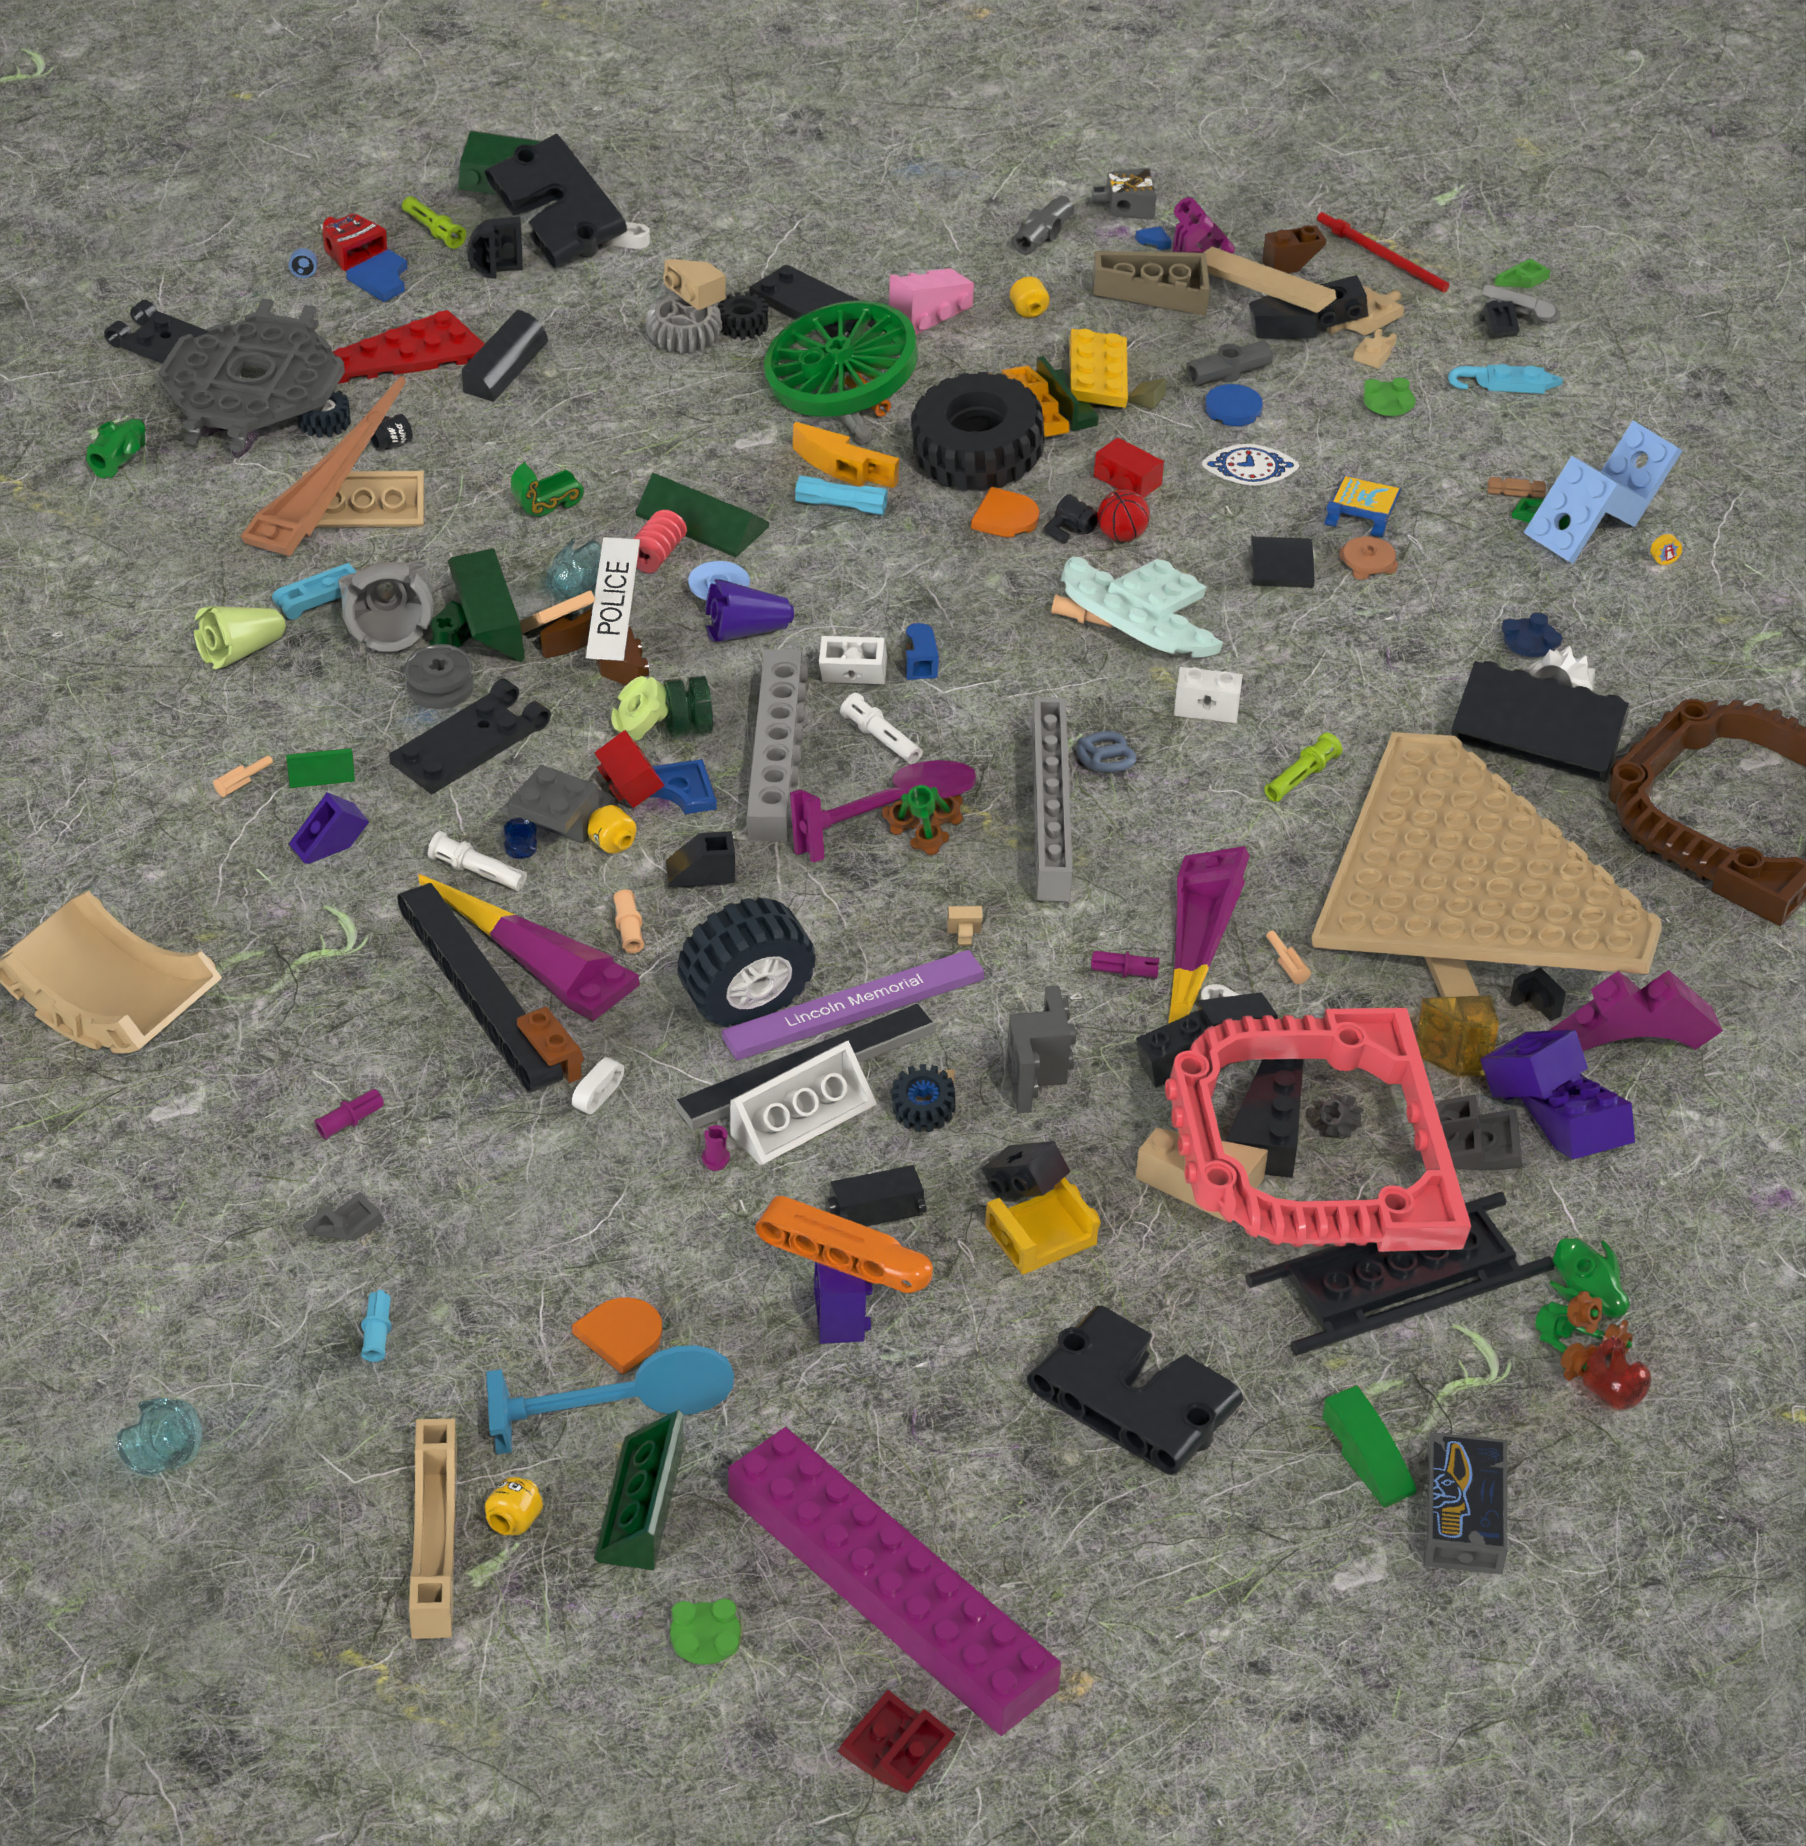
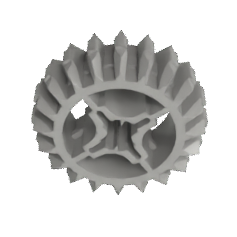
[646,294,722,354]

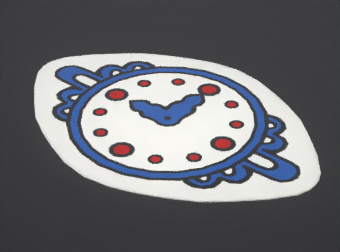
[1202,444,1299,486]

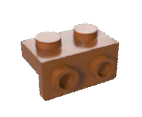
[517,1006,584,1083]

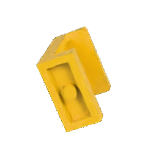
[985,1177,1101,1275]

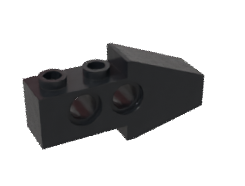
[1249,275,1369,338]
[1136,992,1278,1088]

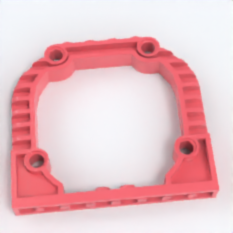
[1165,1008,1471,1251]

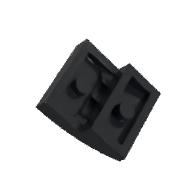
[1251,536,1315,588]

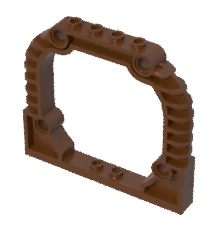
[1608,699,1806,927]

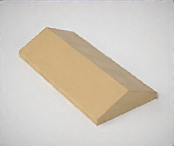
[303,471,425,528]

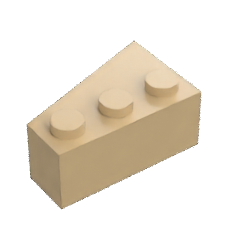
[1136,1128,1268,1223]

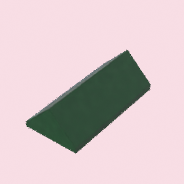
[636,472,769,557]
[447,548,525,662]
[594,1410,684,1571]

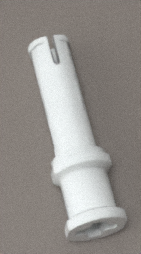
[840,693,923,764]
[428,831,527,891]

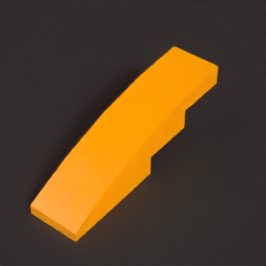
[1002,365,1069,437]

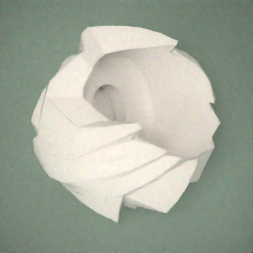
[1522,646,1595,690]

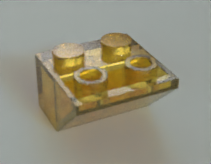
[1416,995,1499,1077]

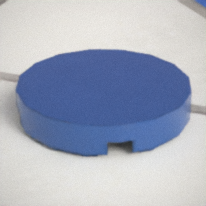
[1205,384,1263,426]

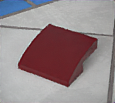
[837,1689,956,1794]

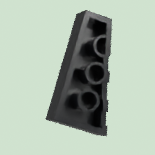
[1226,1059,1304,1178]

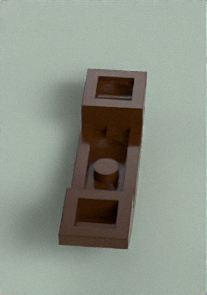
[541,607,593,658]

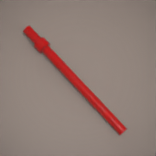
[1317,212,1450,293]

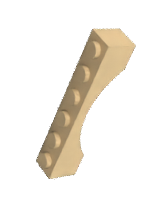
[409,1418,457,1639]

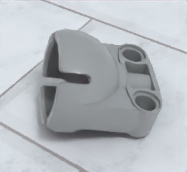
[338,561,433,651]

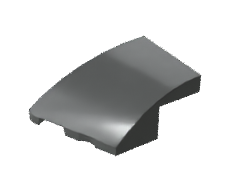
[1411,1094,1523,1170]

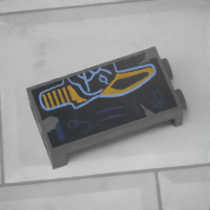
[1424,1432,1508,1574]

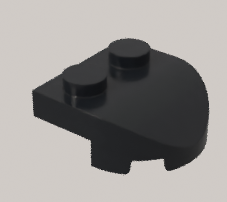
[467,216,523,279]

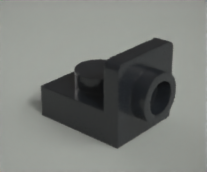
[1479,300,1520,338]
[1509,968,1566,1021]

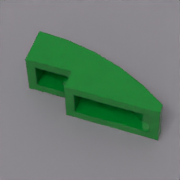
[1322,1385,1417,1508]

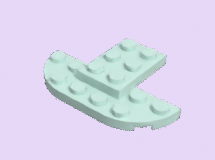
[1061,556,1223,657]

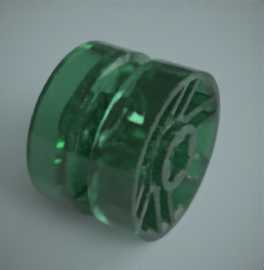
[663,675,713,738]

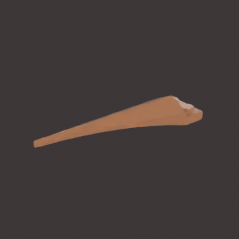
[240,376,406,556]

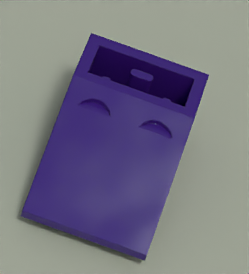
[1520,1073,1635,1160]

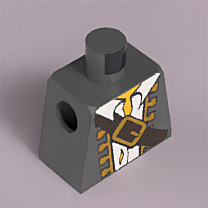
[1092,168,1156,219]

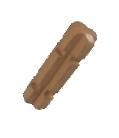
[1487,477,1546,499]

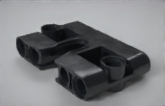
[484,134,627,269]
[1026,1305,1243,1475]

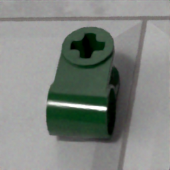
[430,600,472,648]

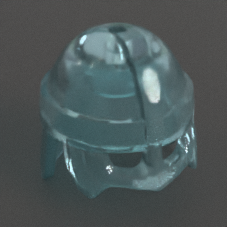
[545,538,602,600]
[117,1398,202,1475]

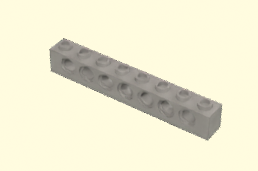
[747,649,809,842]
[1032,697,1073,901]

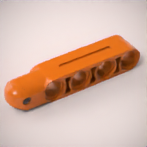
[755,1196,933,1293]

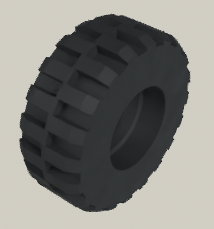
[911,372,1045,491]

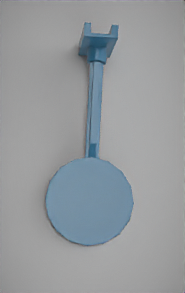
[486,1345,734,1455]

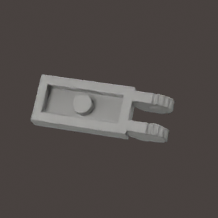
[1482,284,1561,324]

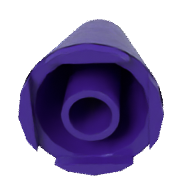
[705,579,794,642]

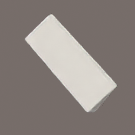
[730,1040,877,1165]

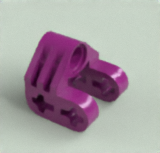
[1172,197,1235,254]

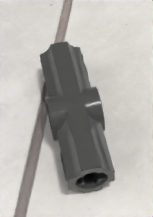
[1013,195,1074,255]
[1186,340,1273,386]

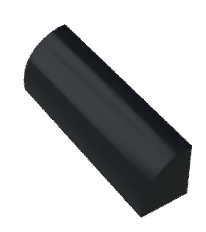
[462,309,548,402]

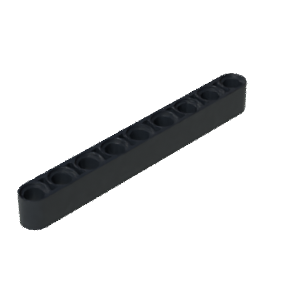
[397,883,563,1093]

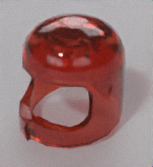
[1583,1335,1652,1410]

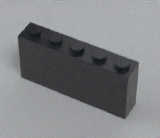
[1451,661,1629,783]

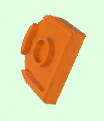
[971,487,1039,538]
[572,1297,662,1375]

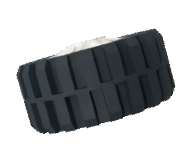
[677,897,816,1027]

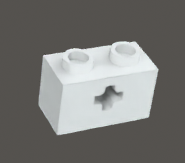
[819,636,887,684]
[1174,667,1243,723]

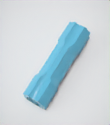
[795,475,888,515]

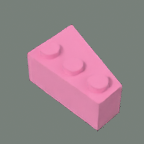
[889,268,974,335]

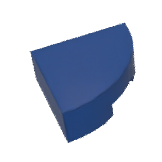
[1135,226,1172,250]

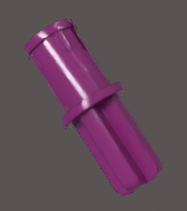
[1091,951,1160,979]
[314,1089,384,1140]

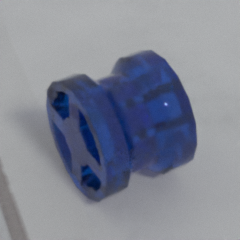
[504,817,537,859]

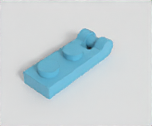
[272,563,356,620]

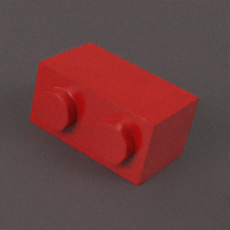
[1094,437,1164,498]
[594,730,665,808]

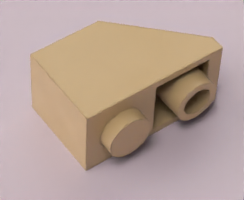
[663,259,726,310]

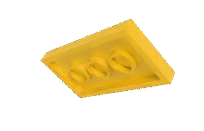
[1069,328,1128,408]

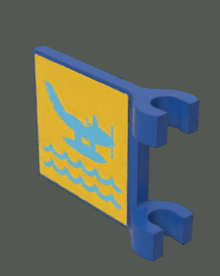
[1324,475,1401,537]

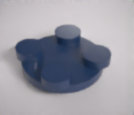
[1501,613,1562,657]

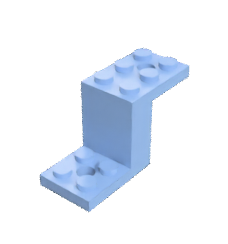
[1524,421,1683,564]

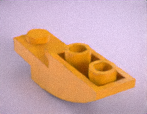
[793,422,899,488]

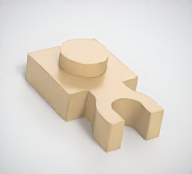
[1353,328,1397,369]

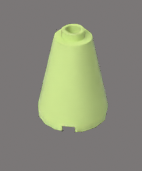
[194,606,286,669]

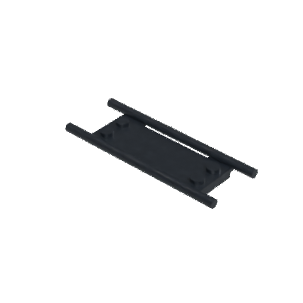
[1246,1191,1555,1356]

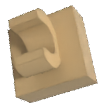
[946,906,983,946]

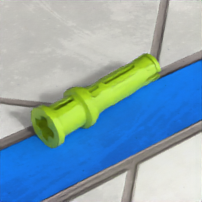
[402,196,467,249]
[1264,732,1343,802]

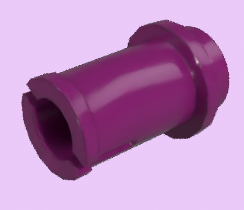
[702,1125,730,1171]

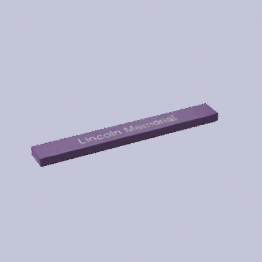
[722,950,985,1061]

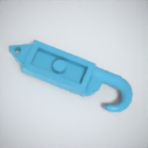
[1448,364,1563,394]

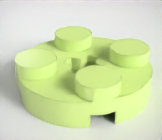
[611,676,669,741]

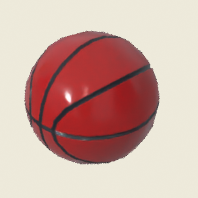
[1097,489,1150,542]

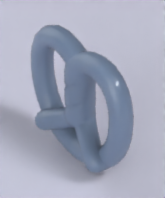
[1076,731,1137,772]

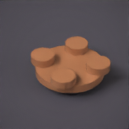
[1339,536,1398,580]

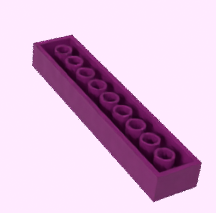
[728,1426,1061,1736]

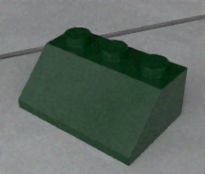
[458,130,541,195]

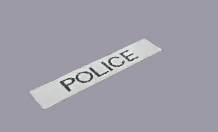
[586,537,640,661]

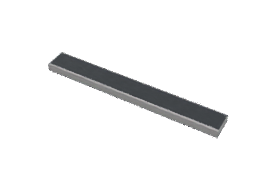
[675,1003,935,1130]

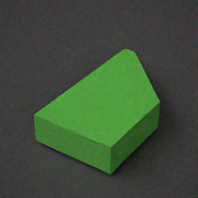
[1494,258,1550,288]

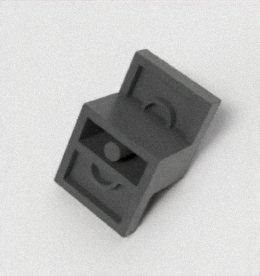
[507,765,616,844]
[1006,986,1076,1114]

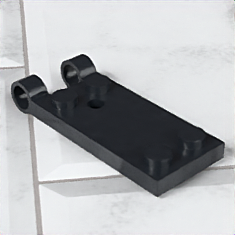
[749,264,876,338]
[104,300,244,367]
[389,678,551,795]

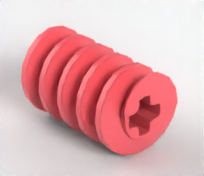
[633,510,687,573]

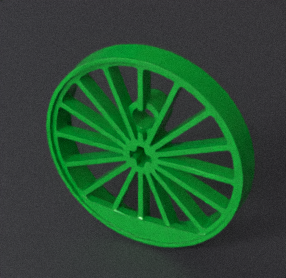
[764,301,918,417]

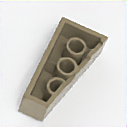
[1092,251,1210,316]

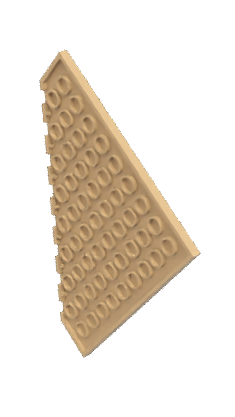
[1311,732,1662,974]

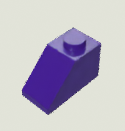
[288,792,369,864]

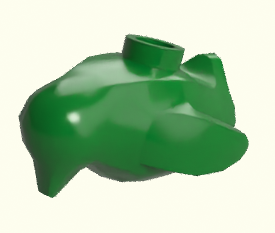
[86,418,146,479]
[1549,1238,1630,1319]

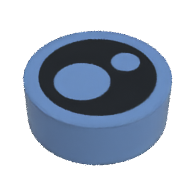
[289,248,318,278]

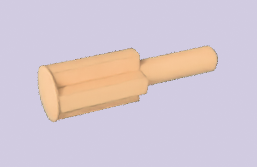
[213,755,273,797]
[1266,931,1311,984]

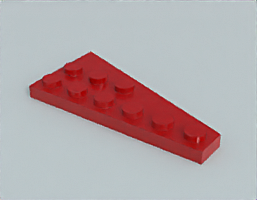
[332,309,485,384]

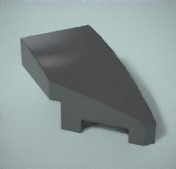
[303,1192,384,1241]

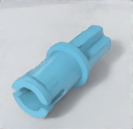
[361,1290,392,1362]

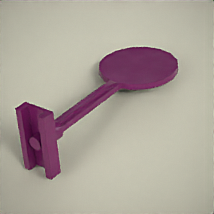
[790,760,976,863]

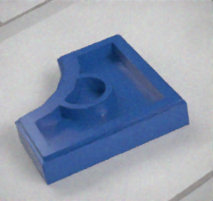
[346,249,408,302]
[648,759,717,814]

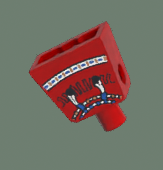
[323,214,387,272]

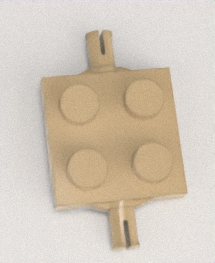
[1327,286,1404,336]

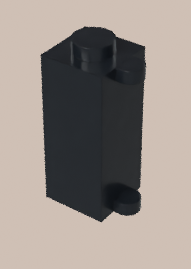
[825,1165,927,1227]

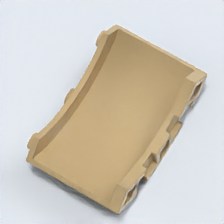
[0,890,222,1053]

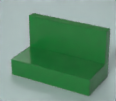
[286,748,355,788]

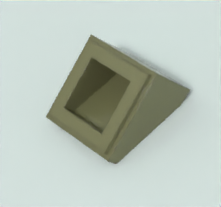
[1127,378,1167,409]

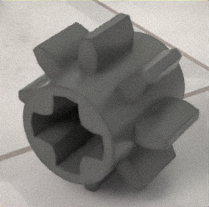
[1318,1093,1364,1138]

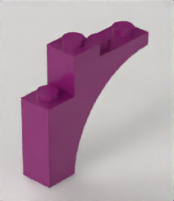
[1548,970,1723,1052]

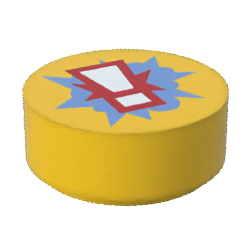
[1650,534,1682,565]

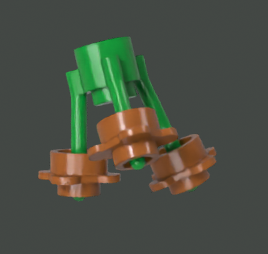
[882,785,963,855]
[1535,1291,1633,1381]

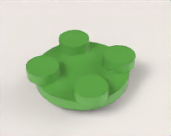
[1364,377,1416,416]
[670,1599,741,1665]

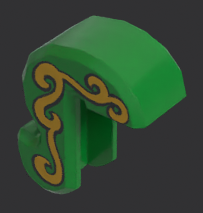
[510,462,584,517]

